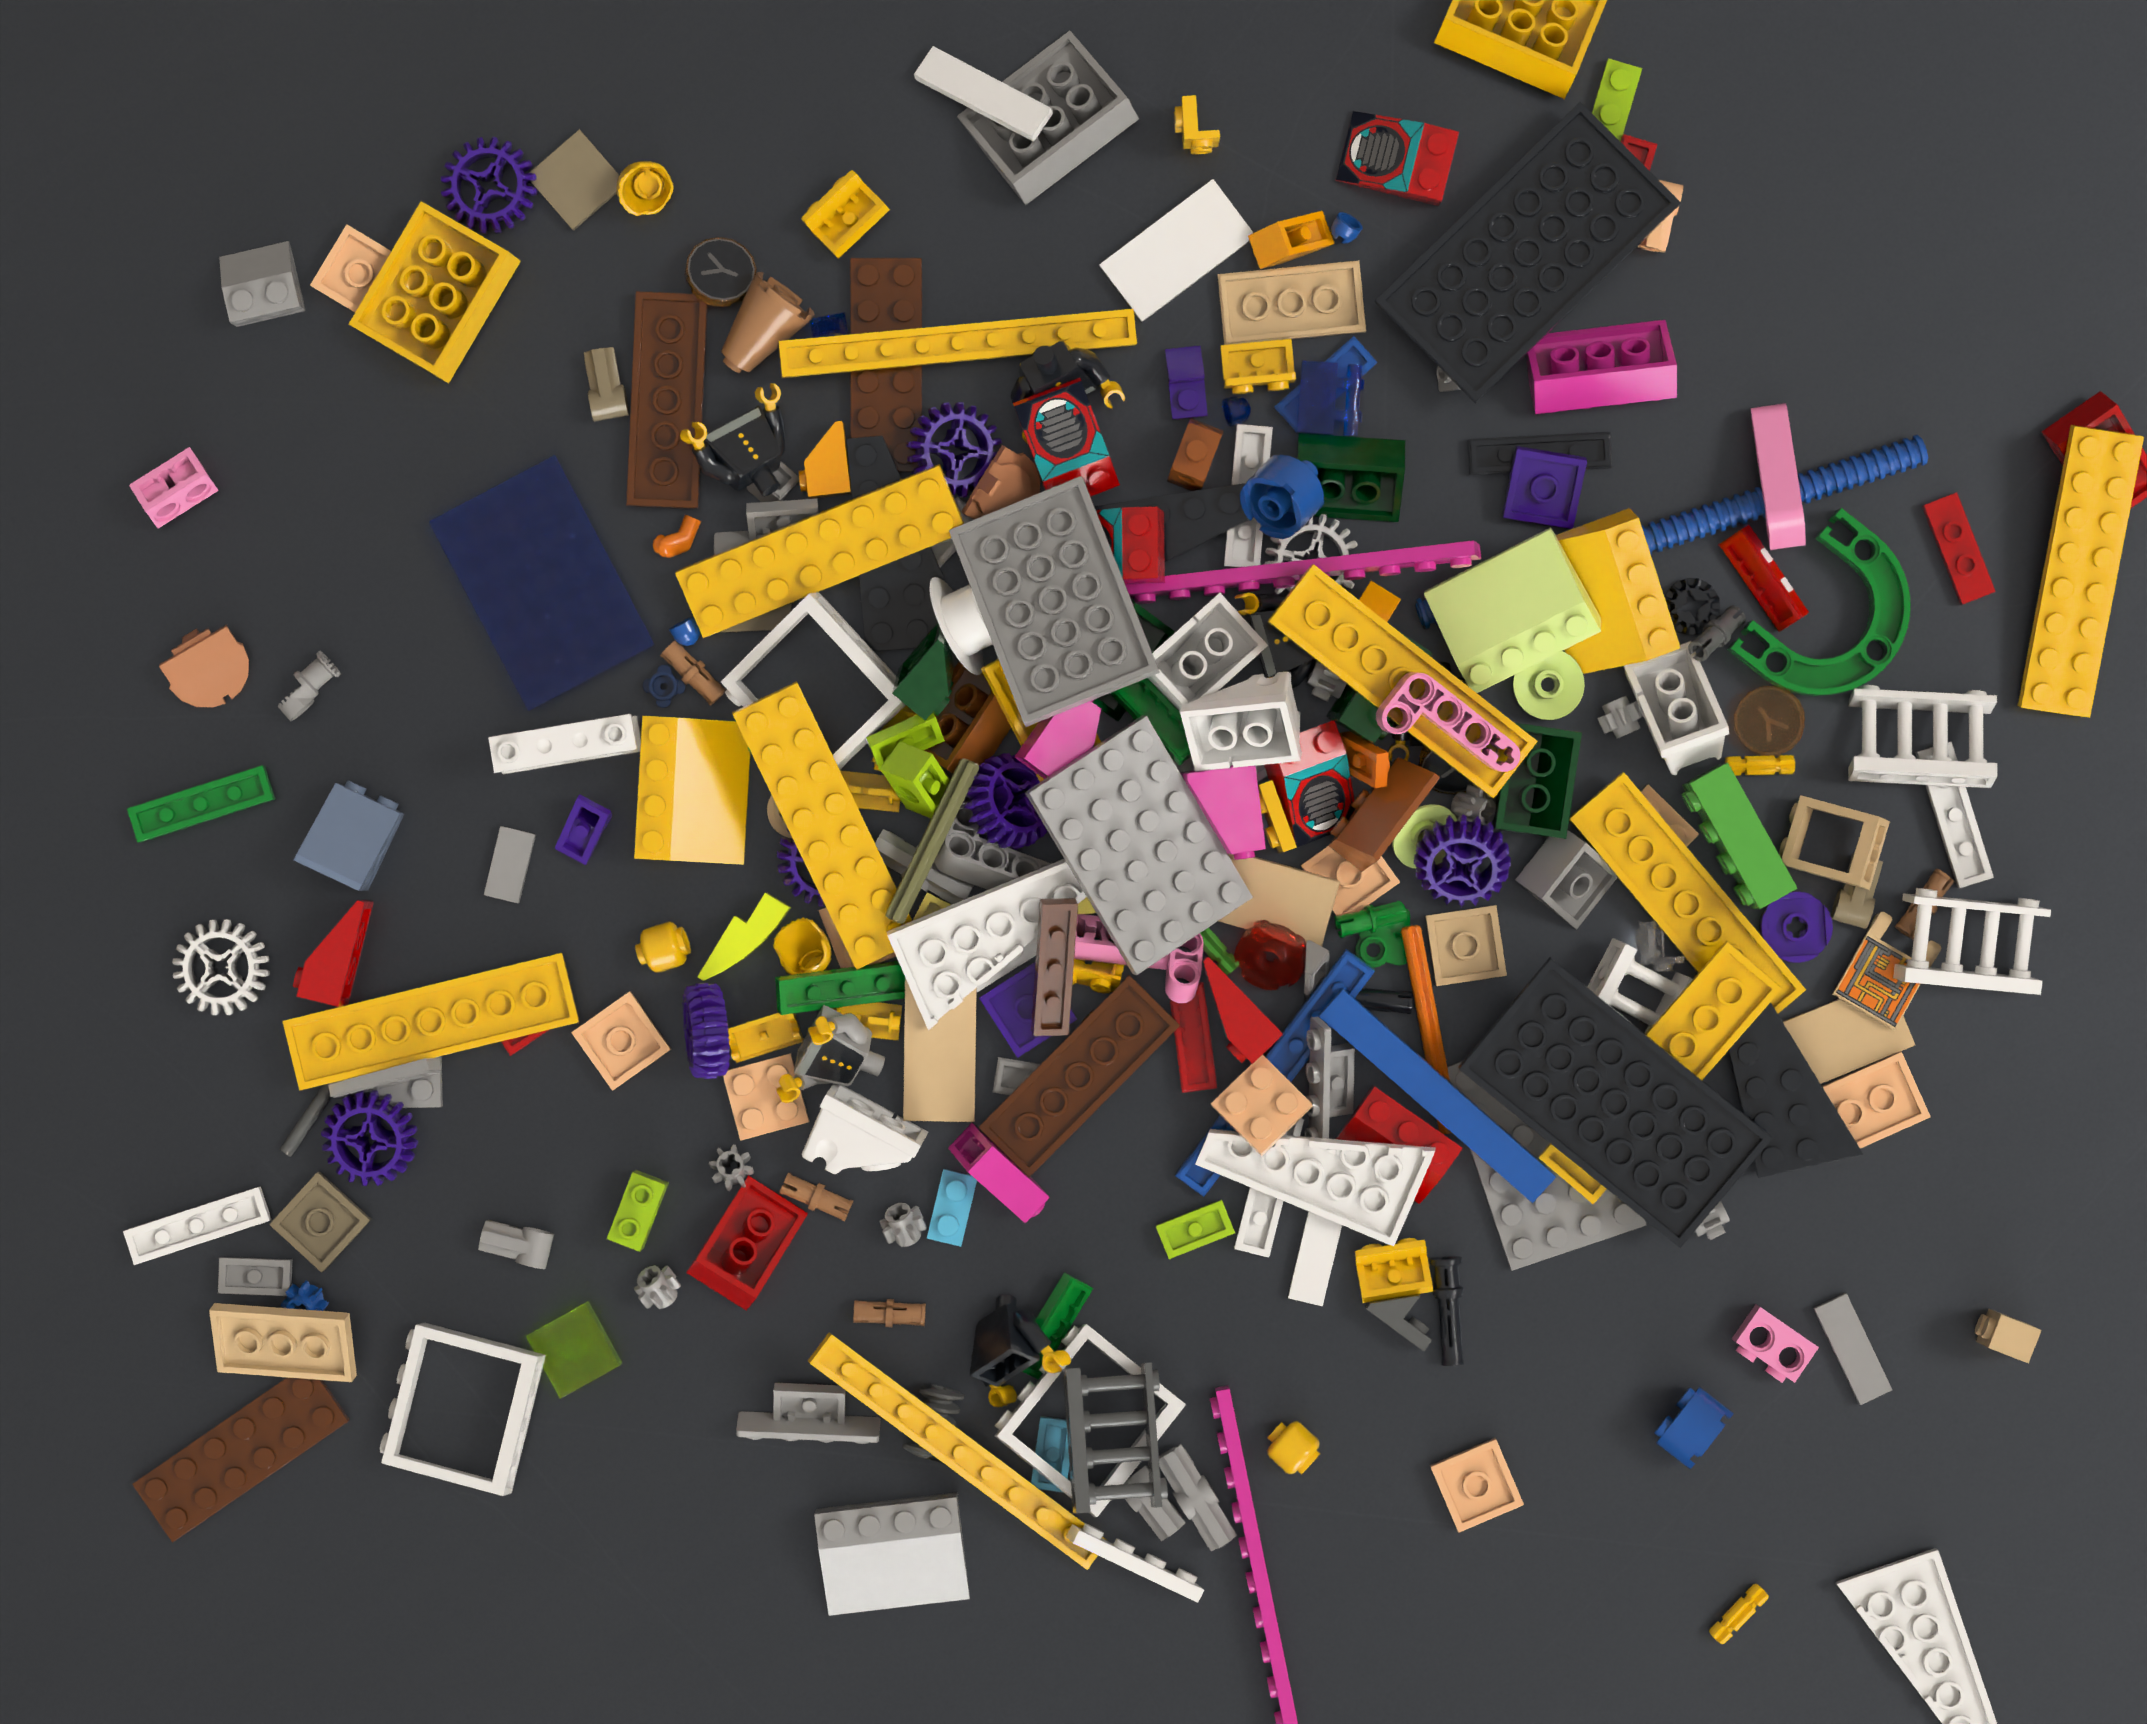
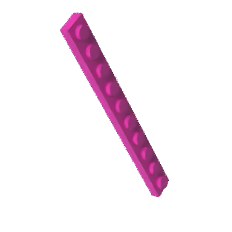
[1125,540,1481,604]
[1210,1385,1298,1724]

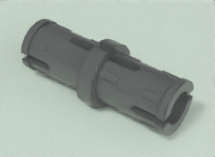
[1688,605,1746,661]

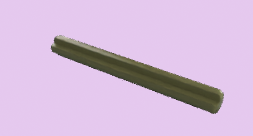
[885,758,979,924]

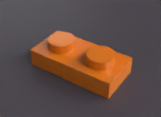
[1339,731,1390,788]

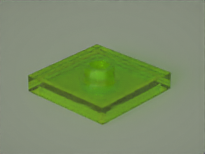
[526,1301,623,1399]

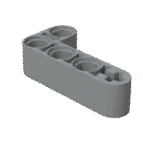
[934,801,1051,890]

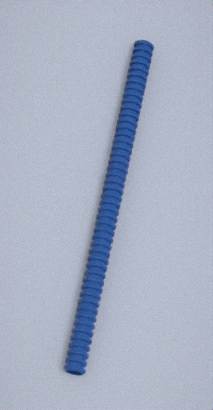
[1415,434,1928,629]

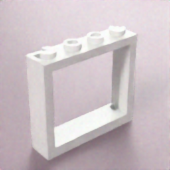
[721,592,906,770]
[380,1323,546,1496]
[994,1324,1186,1517]

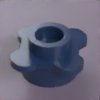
[643,665,685,708]

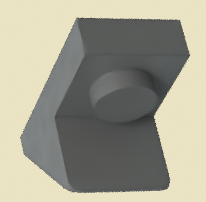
[1365,1294,1432,1351]

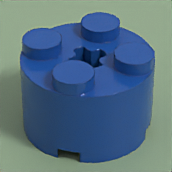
[1240,455,1324,539]
[1654,1387,1734,1469]

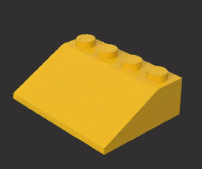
[1434,0,1607,99]
[349,201,521,384]
[1556,508,1681,674]
[634,716,751,865]

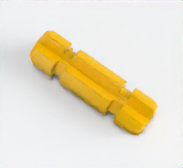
[1725,755,1795,776]
[1709,1584,1769,1644]

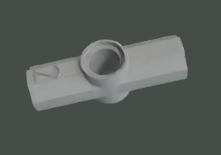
[875,829,974,904]
[1159,1443,1237,1551]

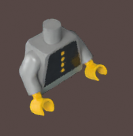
[776,1005,885,1103]

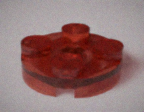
[1234,920,1306,990]

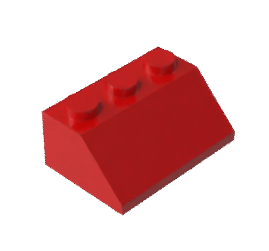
[1335,1085,1463,1204]

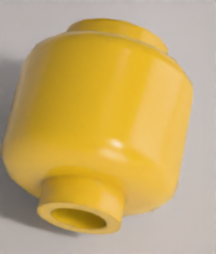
[635,922,691,973]
[1267,1421,1320,1475]

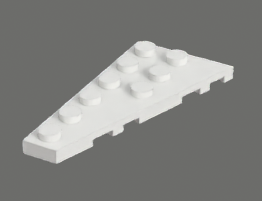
[887,859,1087,1030]
[1196,1129,1436,1246]
[1835,1548,1997,1724]

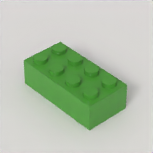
[1681,763,1797,909]

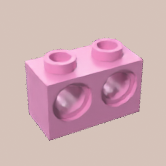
[129,447,219,528]
[1732,1304,1819,1383]

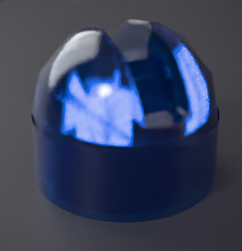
[1222,396,1252,427]

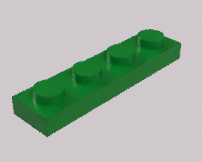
[127,765,275,843]
[775,961,906,1015]

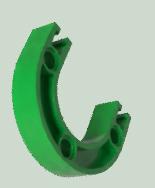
[1726,508,1911,696]

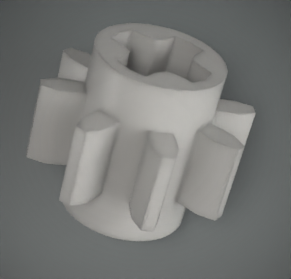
[1306,661,1346,702]
[1597,696,1643,739]
[1451,785,1496,825]
[709,1144,754,1191]
[1694,1201,1730,1240]
[880,1203,927,1247]
[634,1265,681,1309]

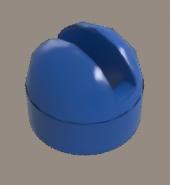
[1331,212,1363,244]
[669,616,700,646]

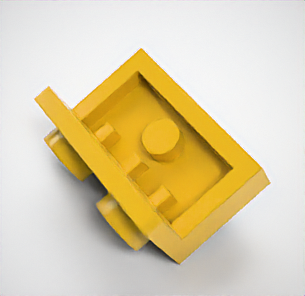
[1174,95,1220,154]
[801,170,890,259]
[1220,339,1296,394]
[1258,780,1297,854]
[1355,1238,1433,1303]

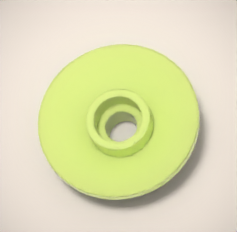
[1513,651,1585,720]
[1392,804,1457,869]

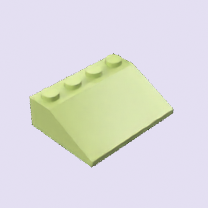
[1424,527,1601,693]

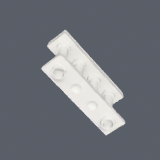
[1848,685,1997,788]
[488,714,641,774]
[1893,888,2051,995]
[1587,938,1693,1033]

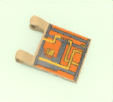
[1833,912,1941,1030]

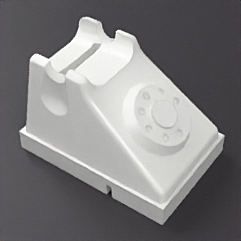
[1148,593,1268,711]
[1624,641,1730,775]
[1180,672,1302,771]
[802,1083,928,1174]

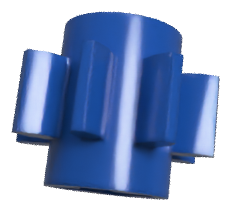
[281,1280,329,1311]

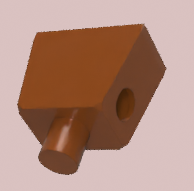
[1167,418,1224,491]

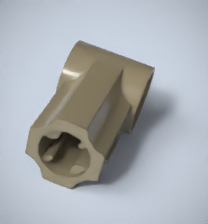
[584,347,629,422]
[1831,853,1883,929]

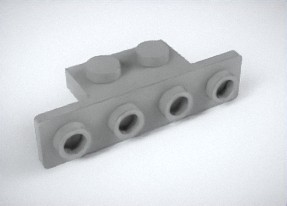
[714,498,819,555]
[1304,1016,1355,1139]
[736,1383,881,1444]

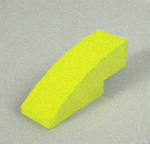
[698,893,791,981]

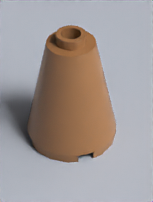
[721,272,815,373]

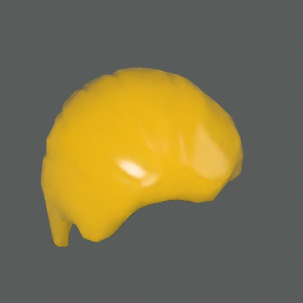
[616,161,674,216]
[773,917,831,975]

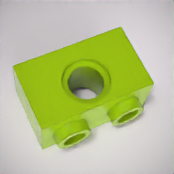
[880,741,950,818]
[607,1170,669,1252]

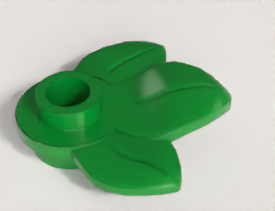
[1355,904,1410,968]

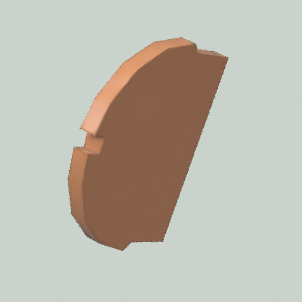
[961,445,1040,520]
[159,625,249,707]

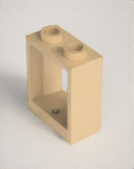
[1779,795,1890,890]

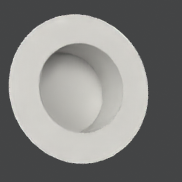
[930,577,993,675]

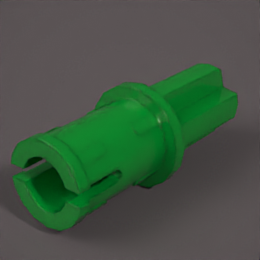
[1335,901,1407,938]

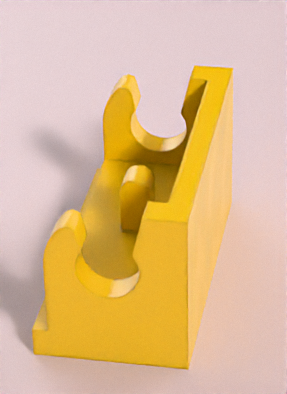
[728,1013,804,1063]

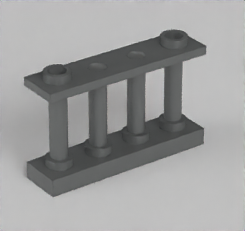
[1063,1363,1168,1514]

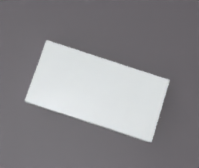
[1099,179,1253,322]

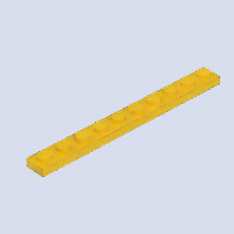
[778,309,1137,378]
[808,1332,1108,1570]

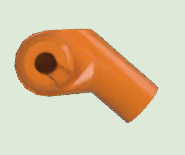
[653,515,701,558]

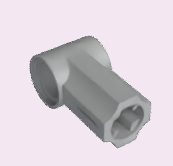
[478,1220,554,1269]
[1124,1466,1185,1541]

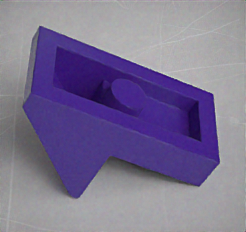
[1165,346,1208,420]
[554,794,612,865]

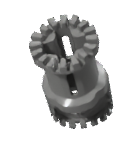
[278,651,341,722]

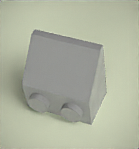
[219,241,306,327]
[1515,830,1618,930]

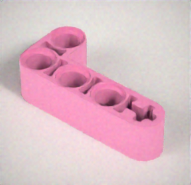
[1750,403,1806,550]
[1376,672,1520,772]
[1074,914,1203,1003]

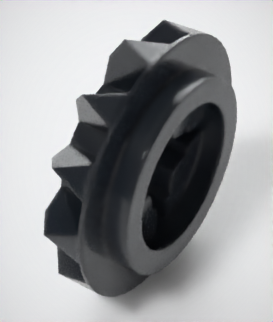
[1664,578,1720,635]

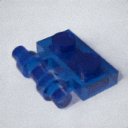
[1297,360,1365,437]

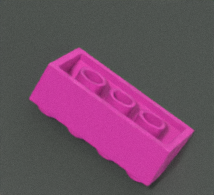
[1526,320,1677,414]

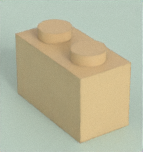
[1975,1309,2042,1364]

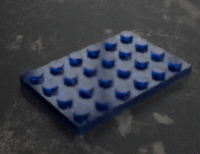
[429,455,655,711]

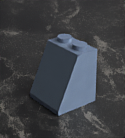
[294,780,404,891]

